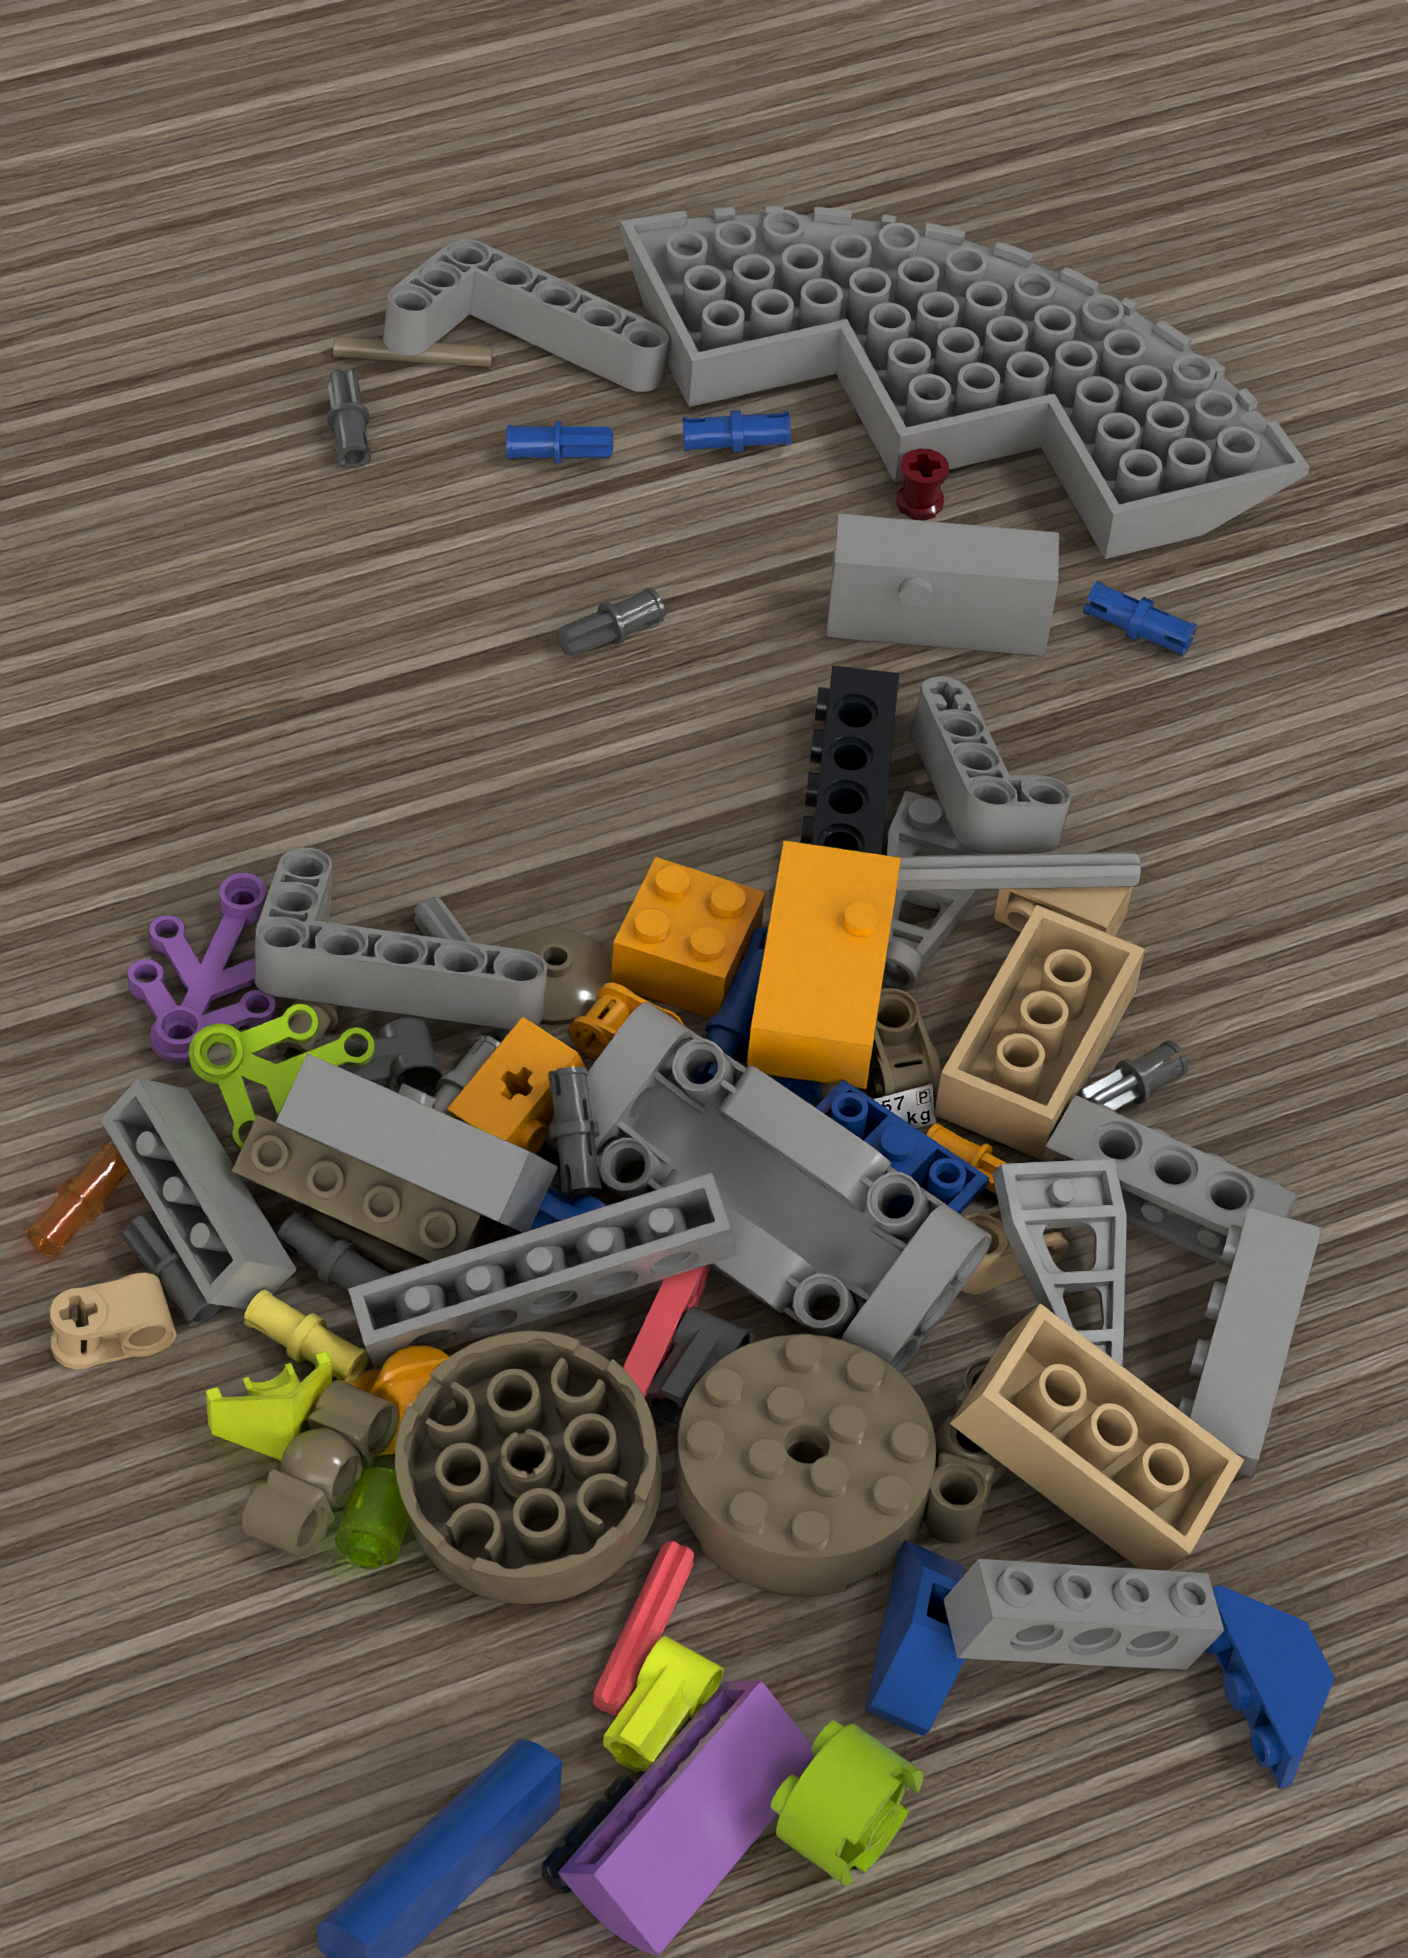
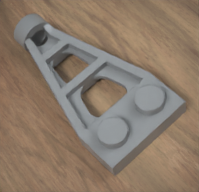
[882,790,1005,991]
[992,1159,1127,1366]

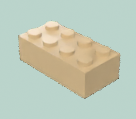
[934,905,1145,1161]
[950,1303,1244,1571]

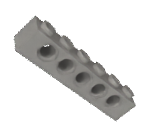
[348,1173,737,1370]

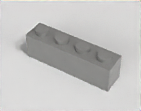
[100,1078,297,1309]
[1179,1207,1322,1478]

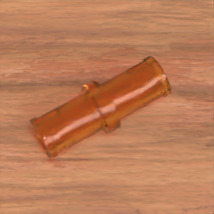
[26,1142,131,1258]

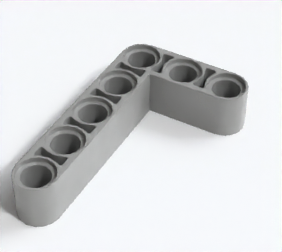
[383,238,669,392]
[255,848,547,1030]

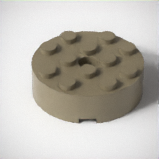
[395,1331,662,1604]
[674,1334,936,1596]

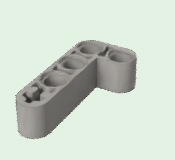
[911,676,1072,853]

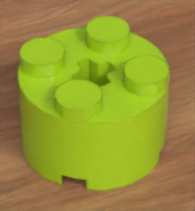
[770,1720,924,1886]

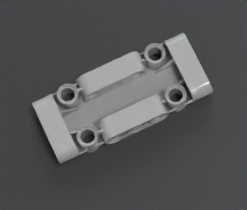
[545,1001,992,1373]

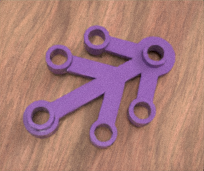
[128,873,276,1063]

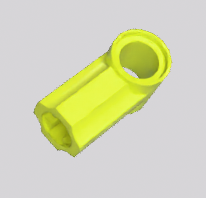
[603,1636,724,1773]

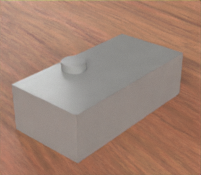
[826,514,1059,656]
[276,1053,558,1233]

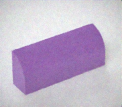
[558,1681,815,1955]

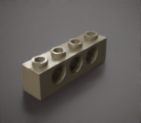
[232,1114,493,1262]

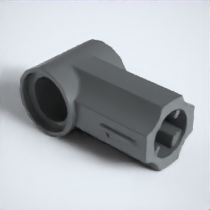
[339,1017,442,1094]
[645,1306,751,1431]

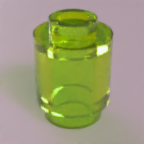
[335,1467,409,1570]

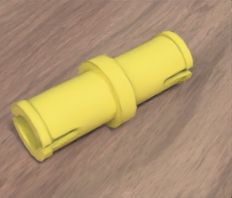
[244,1289,369,1385]

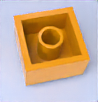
[611,857,765,1018]

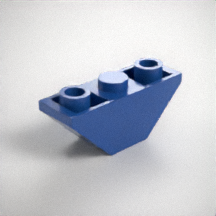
[815,1079,990,1219]
[865,1540,967,1736]
[1205,1585,1335,1789]

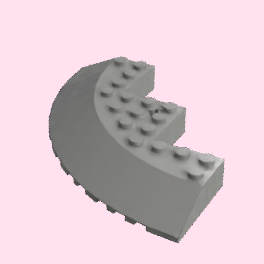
[620,206,1310,559]

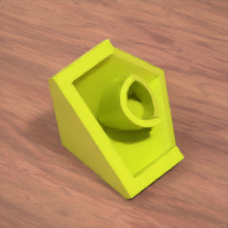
[206,1351,332,1461]

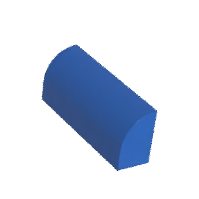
[317,1739,562,1958]

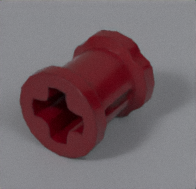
[896,448,949,521]

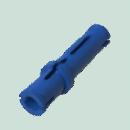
[693,927,767,1084]

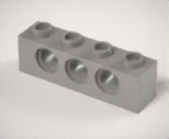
[1042,1095,1298,1269]
[943,1559,1224,1670]

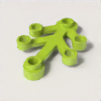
[189,1004,375,1150]

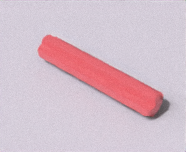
[593,1541,695,1717]

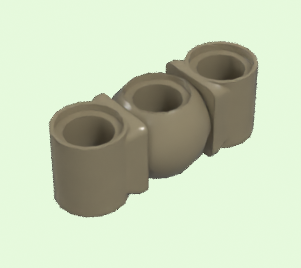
[924,1357,1007,1543]
[242,1380,399,1559]

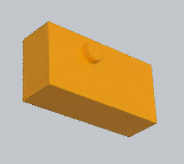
[747,841,901,1089]

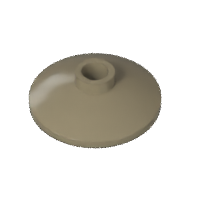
[506,927,613,1025]

